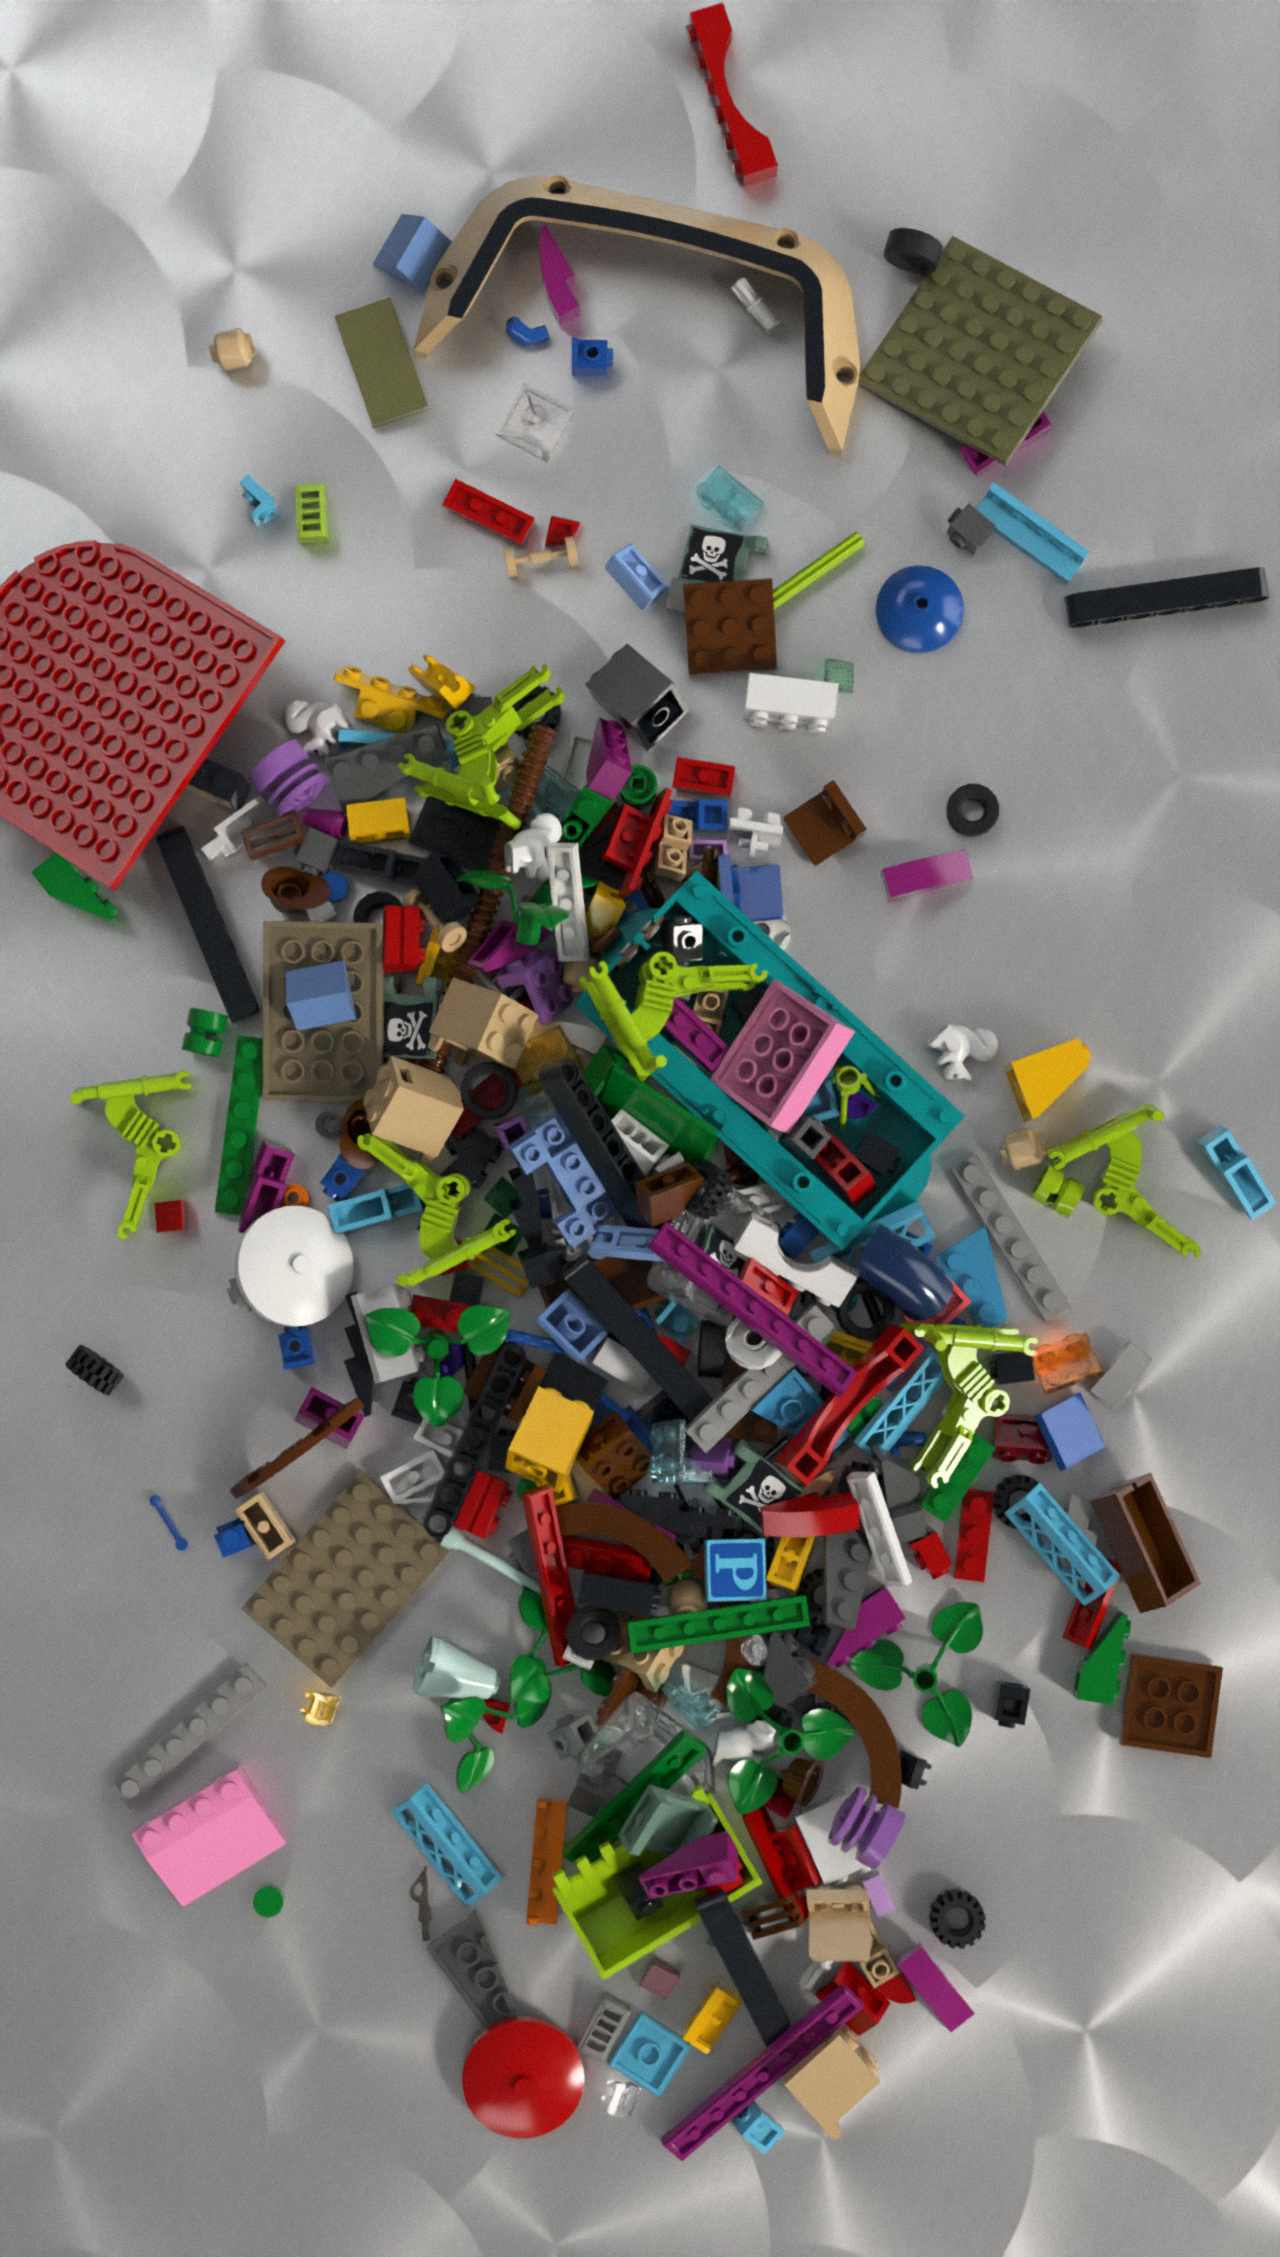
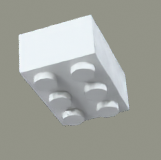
[743,673,839,734]

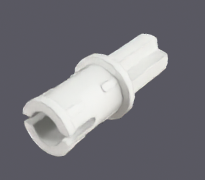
[732,277,781,333]
[798,1961,833,1992]

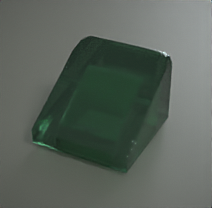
[824,659,854,693]
[483,1177,519,1219]
[484,1213,523,1256]

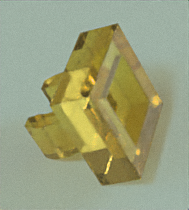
[300,1692,341,1727]

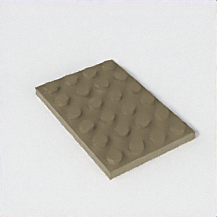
[263,920,384,1102]
[241,1471,451,1688]

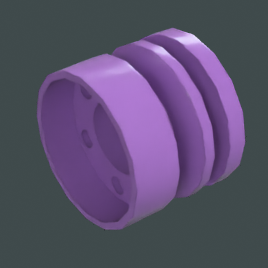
[248,739,329,817]
[827,1786,906,1870]

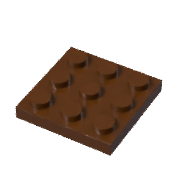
[683,578,777,675]
[1119,1653,1223,1758]

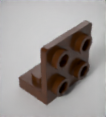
[783,780,867,866]
[463,1345,547,1423]
[576,1410,660,1499]
[596,1668,673,1743]

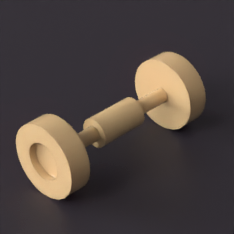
[504,536,578,577]
[402,887,467,952]

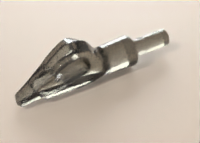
[410,1866,432,1941]

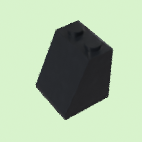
[585,644,690,751]

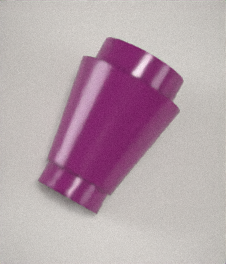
[302,808,348,839]

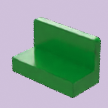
[583,1044,629,1101]

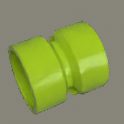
[1030,1164,1086,1218]

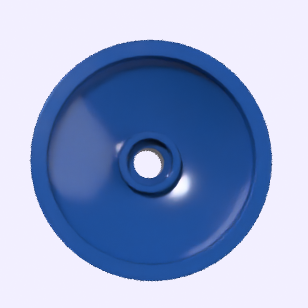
[875,565,964,654]

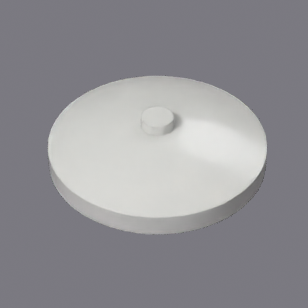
[235,1206,353,1327]

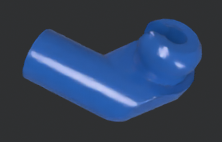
[506,317,549,346]
[889,1431,927,1456]

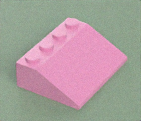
[710,978,855,1134]
[131,1764,287,1907]

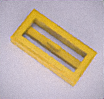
[469,1246,529,1298]

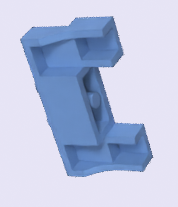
[507,1111,618,1249]

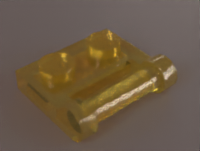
[515,1025,585,1097]

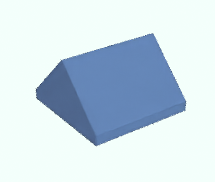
[373,214,452,293]
[285,960,357,1031]
[535,1288,610,1364]

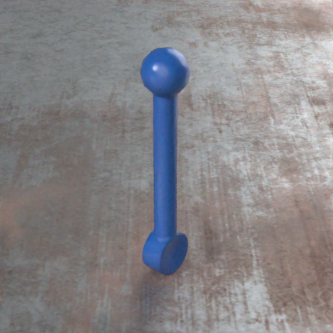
[149,1495,188,1551]

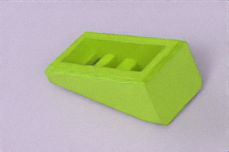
[295,483,329,544]

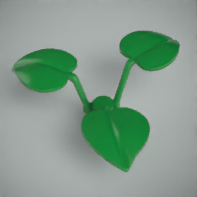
[457,870,598,945]
[365,1304,510,1427]
[509,1586,615,1704]
[850,1602,983,1747]
[726,1668,856,1814]
[441,1679,552,1793]

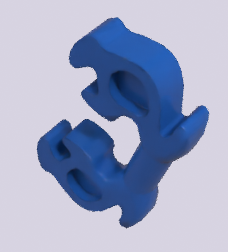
[504,1329,569,1355]

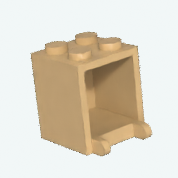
[428,977,539,1070]
[363,1056,464,1165]
[783,2024,881,2140]

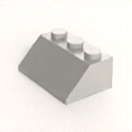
[351,1284,427,1384]

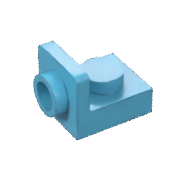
[240,474,277,526]
[654,1298,701,1344]
[731,2100,786,2154]

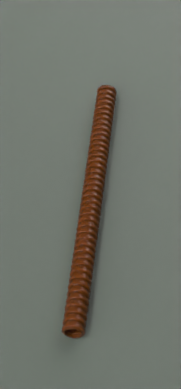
[419,724,557,1074]

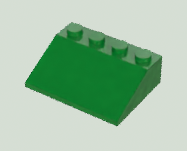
[600,1065,718,1167]

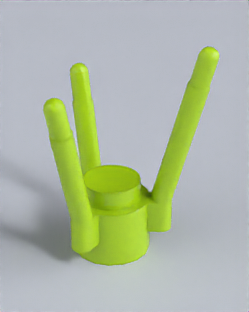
[830,1066,878,1130]

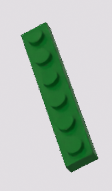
[215,1035,263,1216]
[626,1594,810,1654]
[562,1729,707,1865]

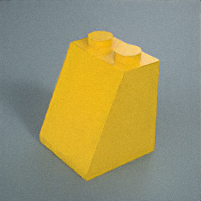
[1004,1038,1091,1123]
[505,1386,594,1493]

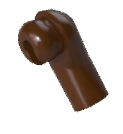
[587,924,623,953]
[726,1164,759,1186]

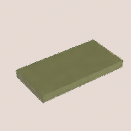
[335,297,428,428]

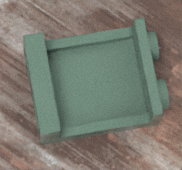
[618,1785,718,1856]

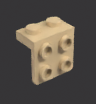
[601,1612,684,1692]
[807,1885,870,1962]

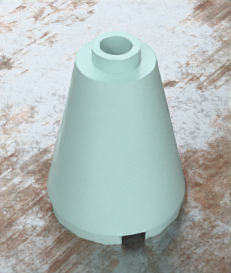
[413,1636,500,1699]

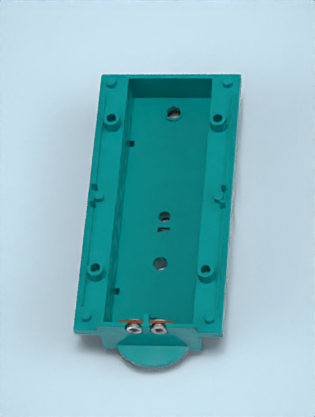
[573,870,965,1251]

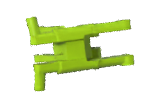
[398,664,565,830]
[577,952,768,1082]
[69,1071,191,1240]
[1046,1103,1201,1258]
[357,1133,517,1287]
[900,1322,1038,1488]

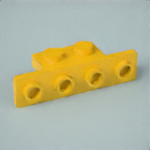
[333,666,451,733]

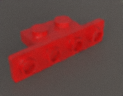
[601,787,672,899]
[742,1806,822,1920]

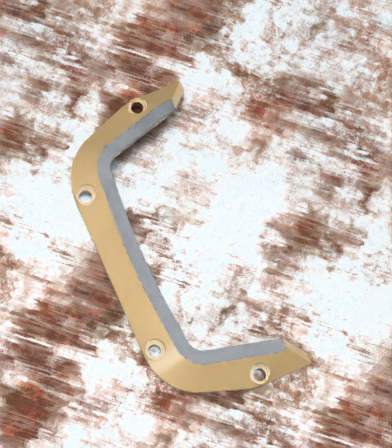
[413,175,860,456]

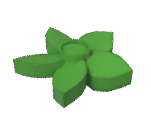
[662,1569,694,1587]

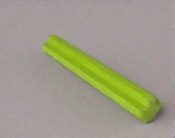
[773,532,864,609]

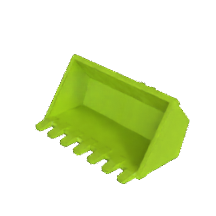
[551,1786,762,1980]

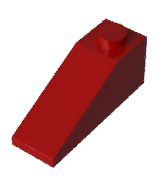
[813,1121,877,1207]

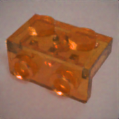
[1032,1332,1102,1395]

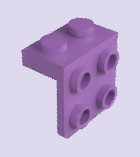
[496,947,573,1025]

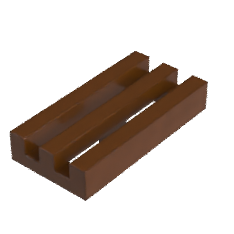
[241,811,307,861]
[741,1894,805,1940]

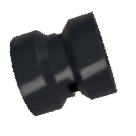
[794,1619,831,1657]

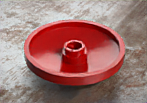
[462,2016,584,2138]

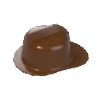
[261,866,331,914]
[340,1098,379,1169]
[781,1758,824,1807]

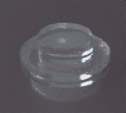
[741,1635,769,1666]

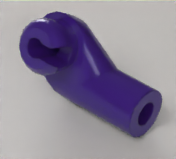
[439,1337,464,1378]

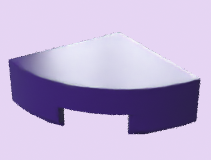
[839,1091,879,1119]

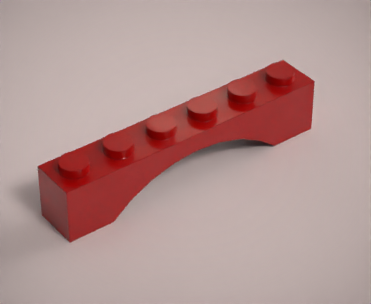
[686,2,778,187]
[774,1324,924,1486]

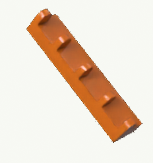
[526,1798,568,1925]

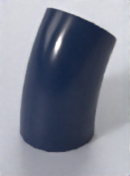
[853,1223,953,1321]

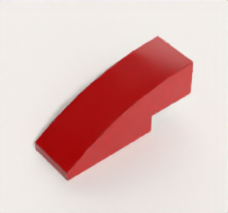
[760,1491,860,1537]

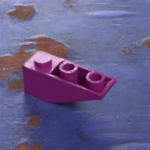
[586,717,632,800]
[825,1585,906,1668]
[639,1831,738,1899]

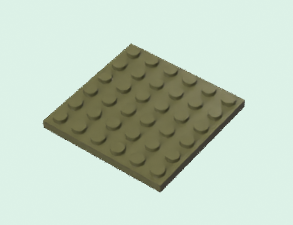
[858,236,1103,466]

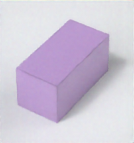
[689,840,727,861]
[861,1871,895,1917]

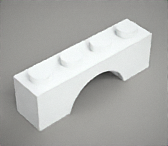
[734,1211,857,1308]

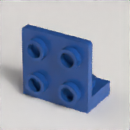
[718,854,784,922]

